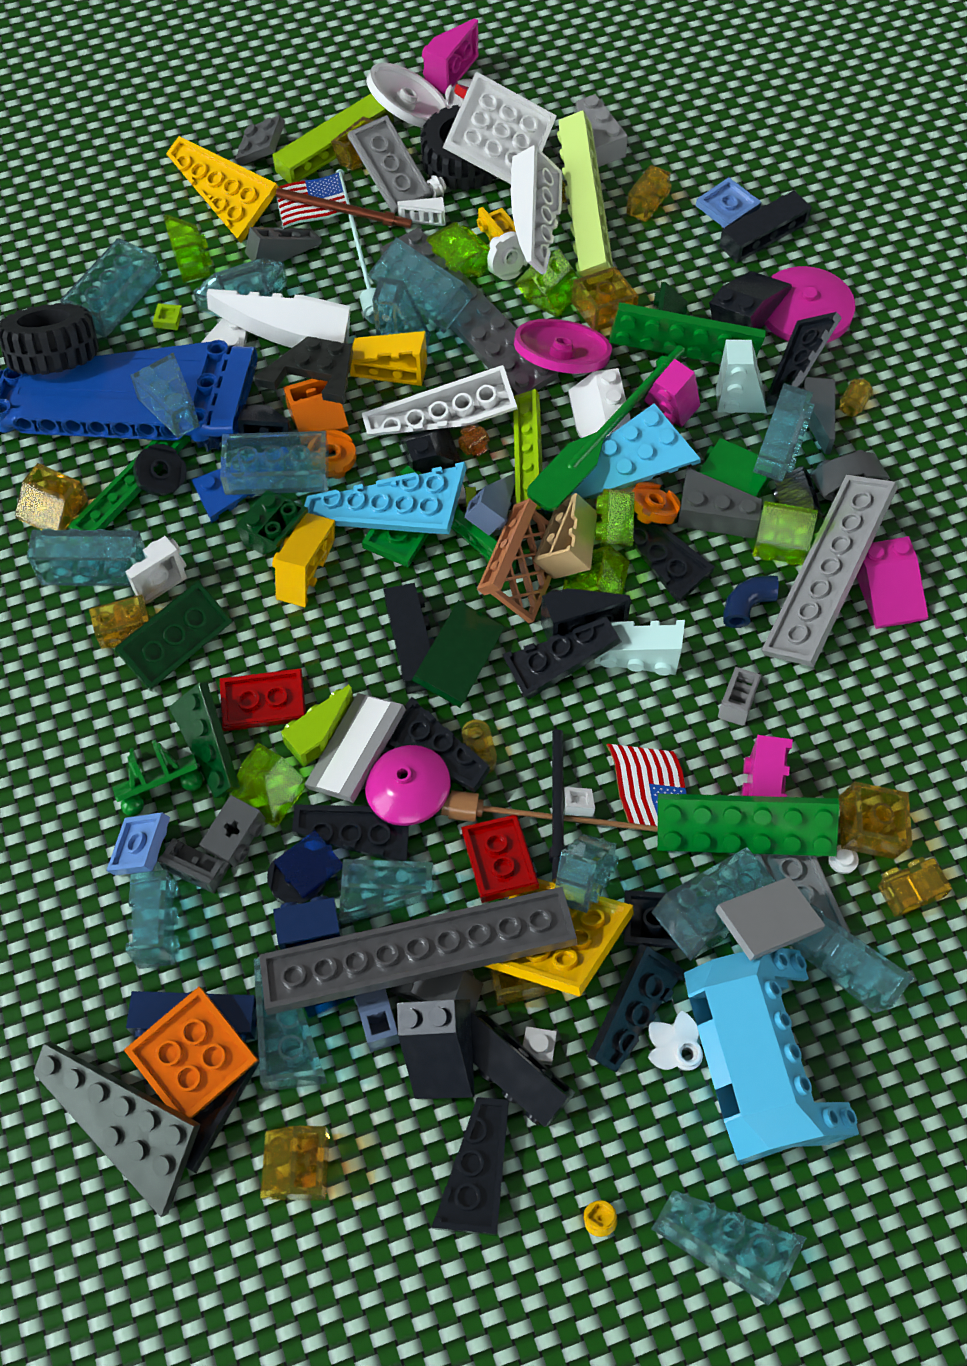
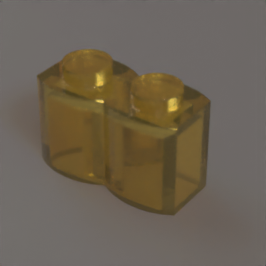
[878,857,952,917]

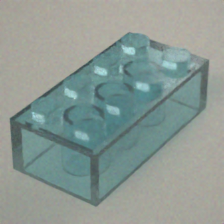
[367,237,473,334]
[60,238,162,338]
[220,431,329,495]
[27,528,146,586]
[652,847,776,961]

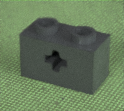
[199,795,266,868]

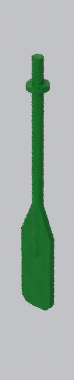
[527,345,685,511]

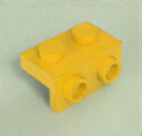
[477,207,516,242]

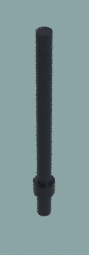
[549,729,567,884]

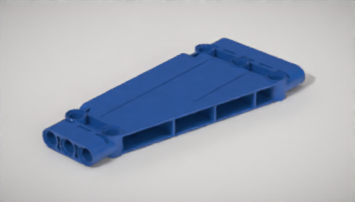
[0,340,257,442]

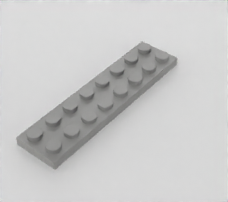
[762,475,898,667]

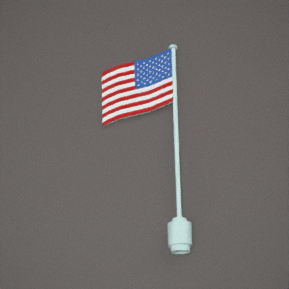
[276,169,387,324]

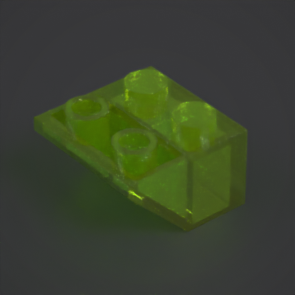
[426,222,490,278]
[515,249,585,317]
[595,489,635,547]

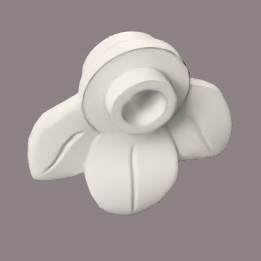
[648,1011,703,1071]

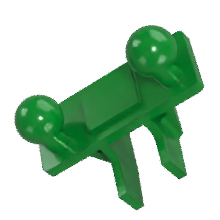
[113,739,203,816]

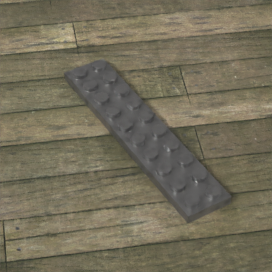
[380,227,558,396]
[259,887,578,1015]

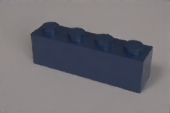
[126,991,259,1043]

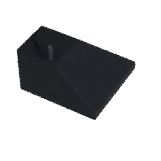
[400,428,461,474]

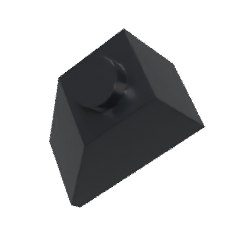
[238,404,290,444]

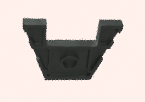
[254,336,353,404]

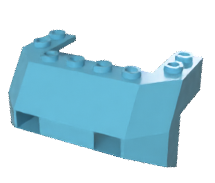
[684,948,859,1165]

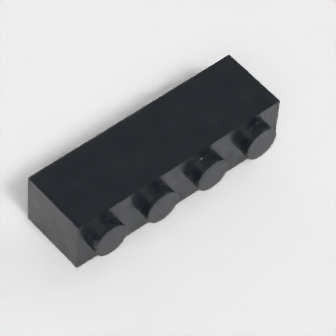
[719,190,812,263]
[383,583,434,694]
[471,1009,576,1127]

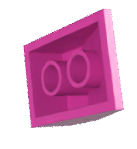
[422,18,479,94]
[856,536,928,629]

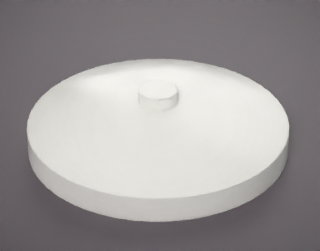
[367,63,449,128]

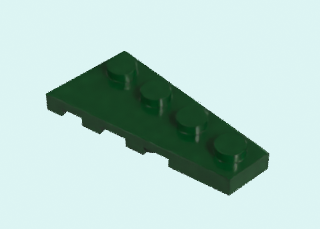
[169,683,239,798]

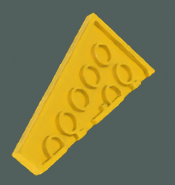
[166,136,279,243]

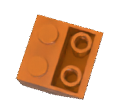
[283,379,349,443]

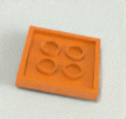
[124,987,259,1119]

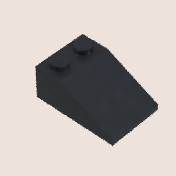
[709,271,792,329]
[541,588,631,640]
[397,999,475,1099]

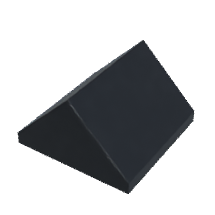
[622,890,686,949]

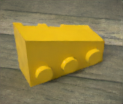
[350,331,428,386]
[272,513,335,607]

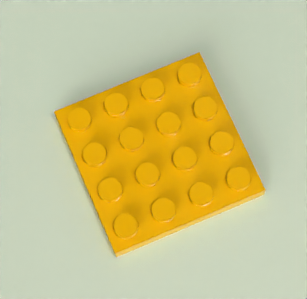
[484,878,634,997]

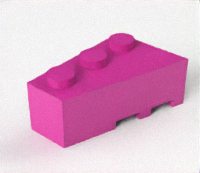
[644,359,700,428]
[741,735,793,797]

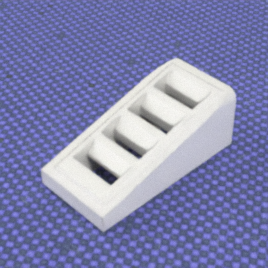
[397,197,445,226]

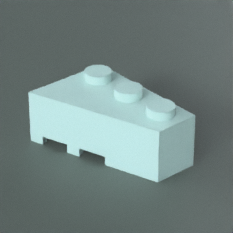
[716,340,767,413]
[595,620,685,676]

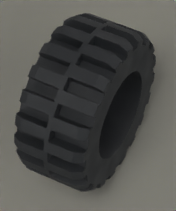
[420,105,497,191]
[0,303,99,375]

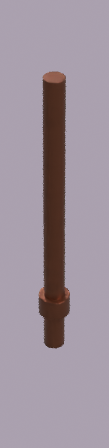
[276,188,412,229]

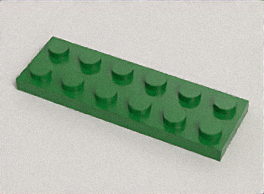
[609,302,766,364]
[658,793,840,856]

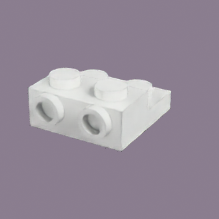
[125,536,187,606]

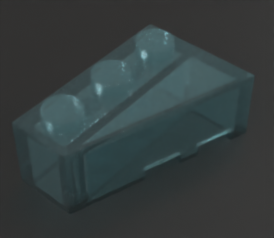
[372,277,431,348]
[130,352,199,438]
[555,834,619,913]
[339,859,434,924]
[126,870,180,969]

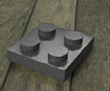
[235,115,285,166]

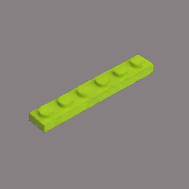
[513,389,543,510]

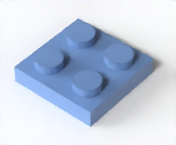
[696,177,762,228]
[106,812,170,876]

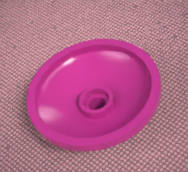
[365,745,451,826]

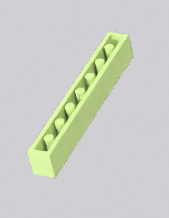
[557,110,614,283]

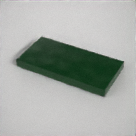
[113,580,233,690]
[412,600,505,708]

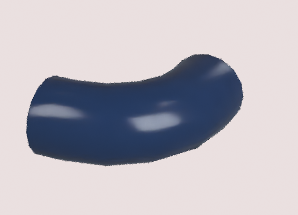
[723,575,779,628]

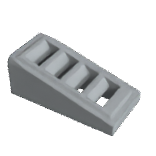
[718,667,762,726]

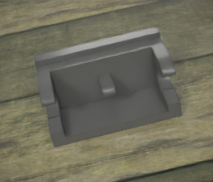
[158,838,230,894]

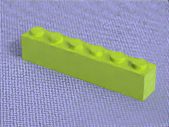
[272,93,394,183]

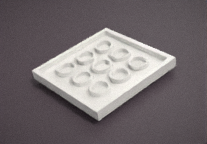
[442,72,557,184]

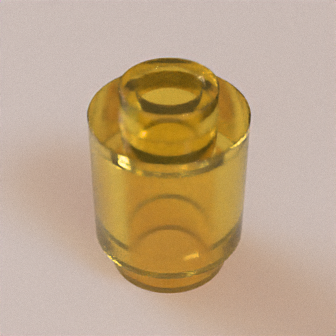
[840,379,873,417]

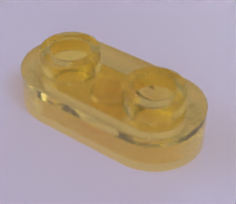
[462,719,497,773]

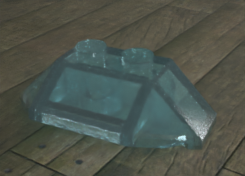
[193,258,287,318]

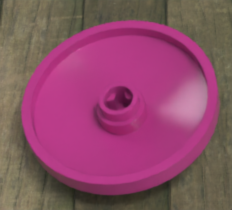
[764,266,855,343]
[514,319,612,374]

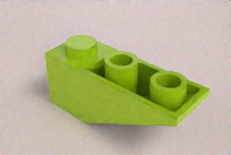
[281,684,354,767]

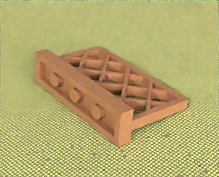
[477,498,552,623]

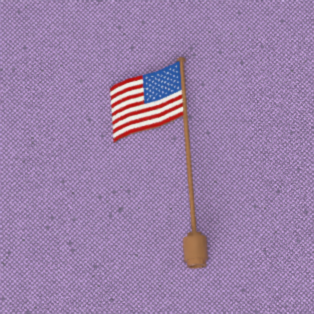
[441,744,686,832]

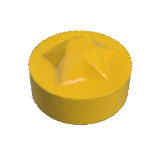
[584,1201,617,1237]

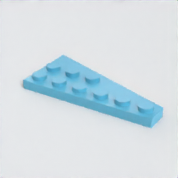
[540,403,701,515]
[304,462,467,535]

